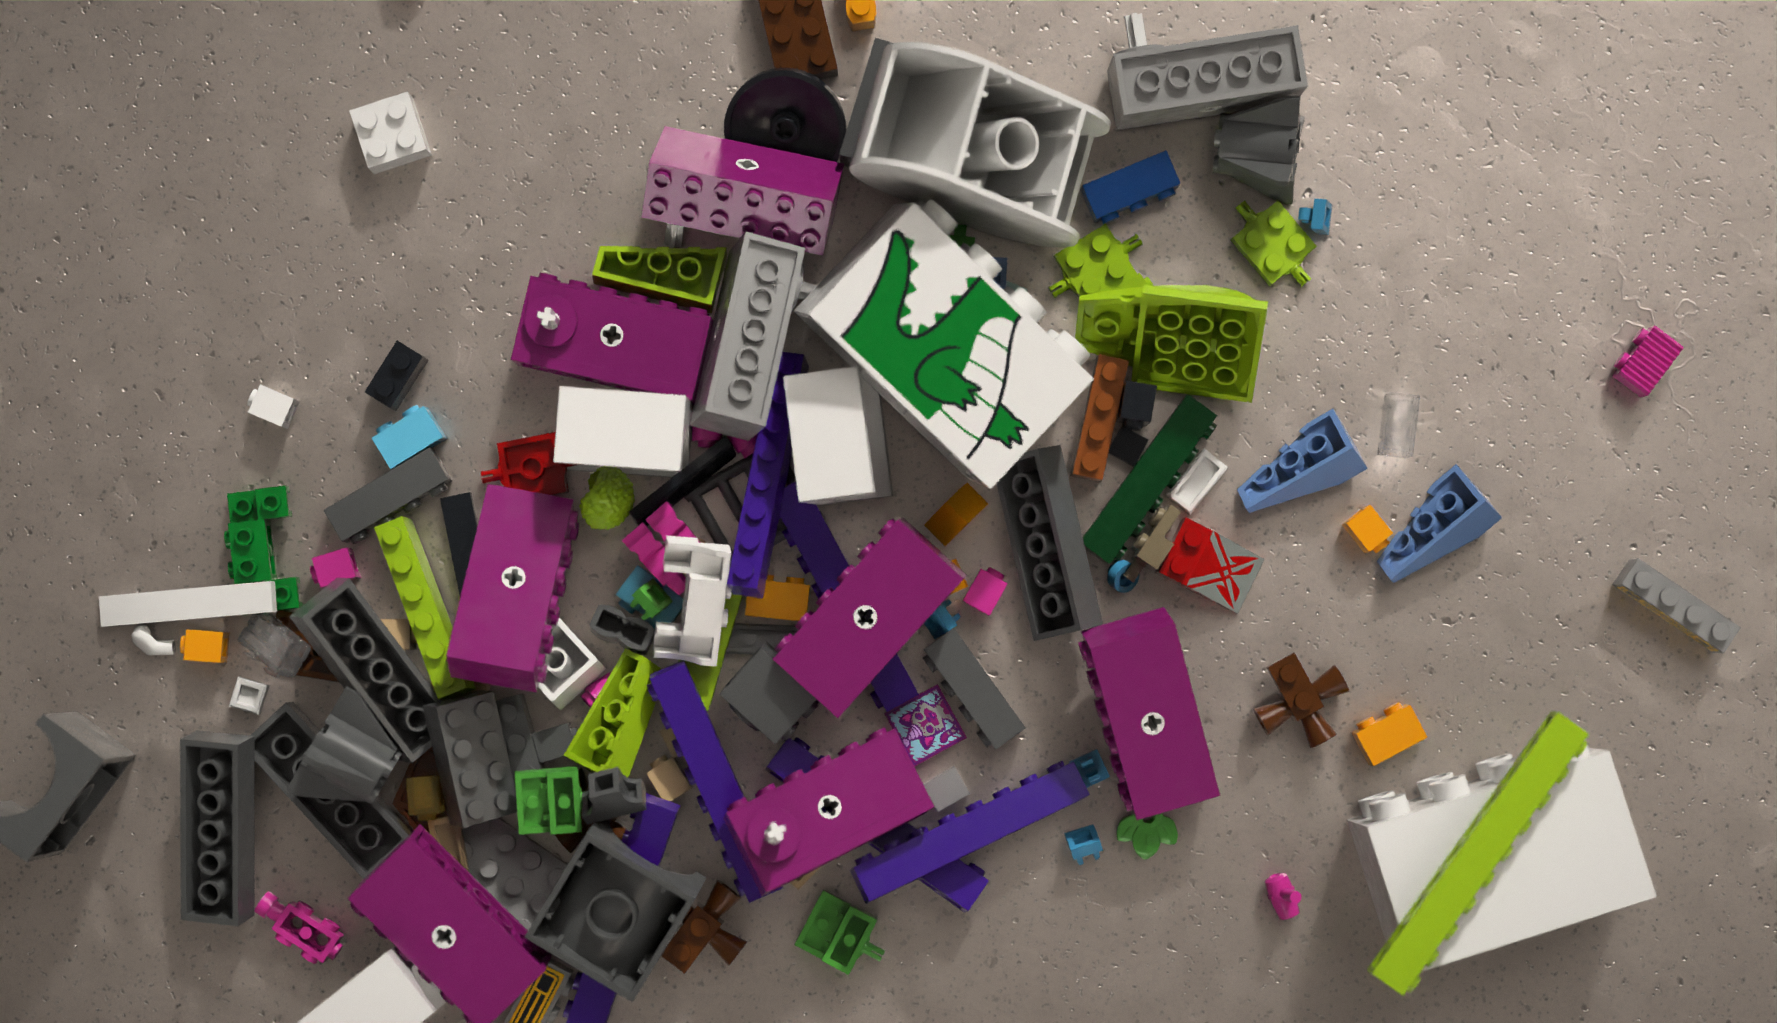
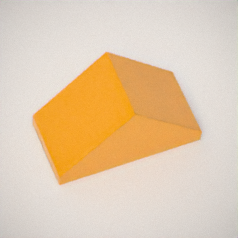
[924,482,988,546]

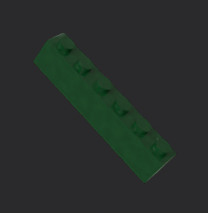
[1083,394,1218,565]

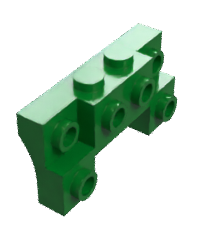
[224,485,303,615]

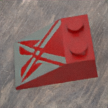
[1156,517,1265,614]

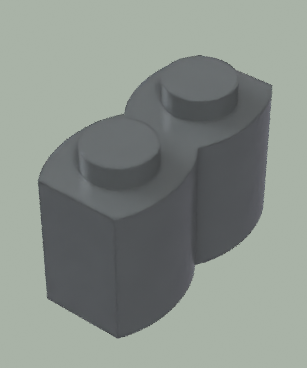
[590,605,655,655]

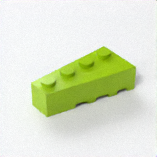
[592,246,727,314]
[564,648,662,778]

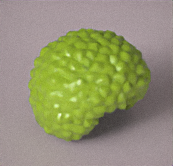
[579,466,635,530]

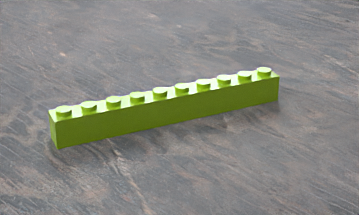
[1367,711,1589,996]

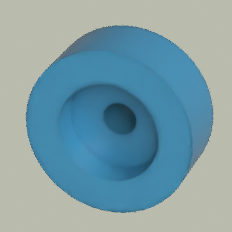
[1107,560,1139,593]

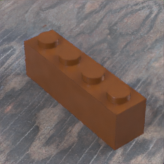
[1070,354,1129,482]

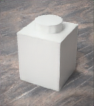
[247,385,300,429]

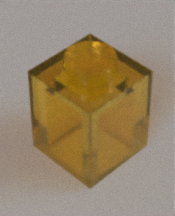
[406,775,444,821]

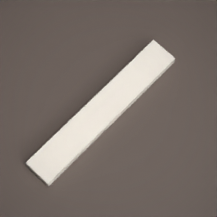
[99,581,277,627]

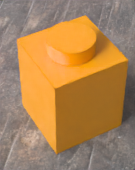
[1342,504,1393,554]
[180,629,230,663]

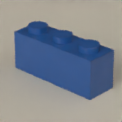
[1080,150,1181,224]

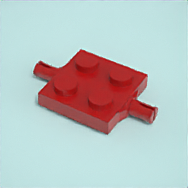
[481,432,579,496]

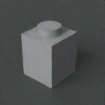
[923,766,970,812]

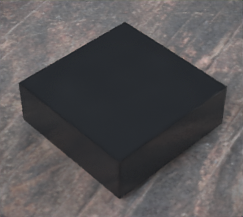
[1108,426,1148,467]

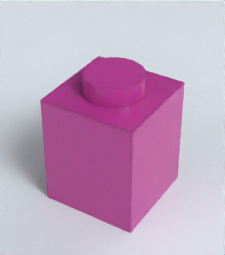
[310,548,361,588]
[962,567,1008,616]

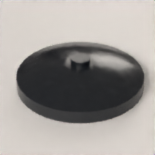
[724,68,847,162]

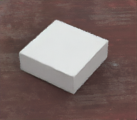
[229,677,269,715]

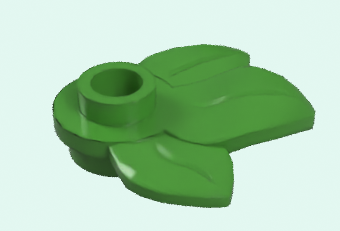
[1117,812,1178,860]

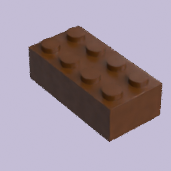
[758,0,838,80]

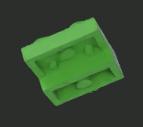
[514,766,586,835]
[794,889,885,975]

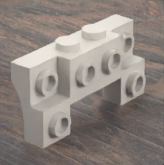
[652,536,732,666]

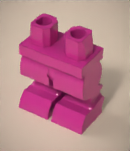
[621,501,701,595]

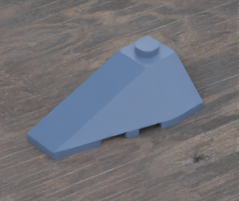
[1237,409,1368,513]
[1377,464,1502,583]

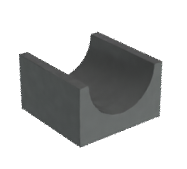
[0,711,136,862]
[525,819,707,1002]

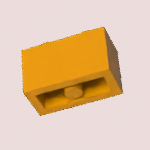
[745,575,810,621]
[1351,702,1428,766]

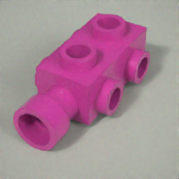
[254,891,344,964]

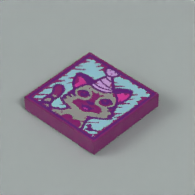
[884,684,967,767]

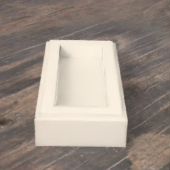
[1166,448,1228,515]

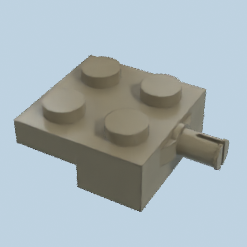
[1123,505,1181,583]

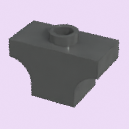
[582,767,647,825]

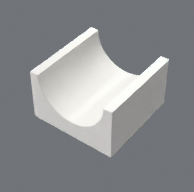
[783,366,893,505]
[554,386,694,477]
[298,946,446,1023]

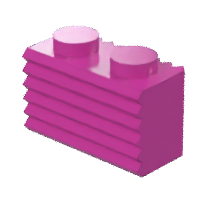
[1612,325,1684,398]

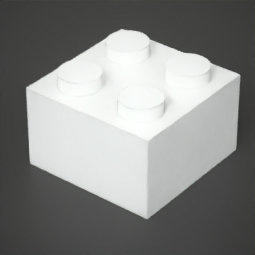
[349,91,432,174]
[538,618,606,710]

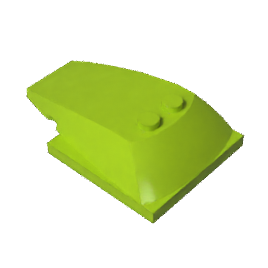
[1075,285,1268,403]

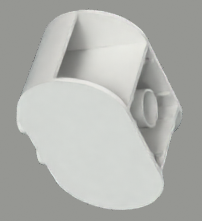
[849,42,1111,248]

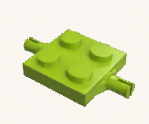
[1230,200,1317,287]
[1048,224,1143,298]

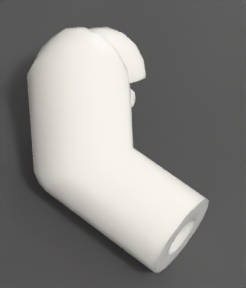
[131,624,176,655]

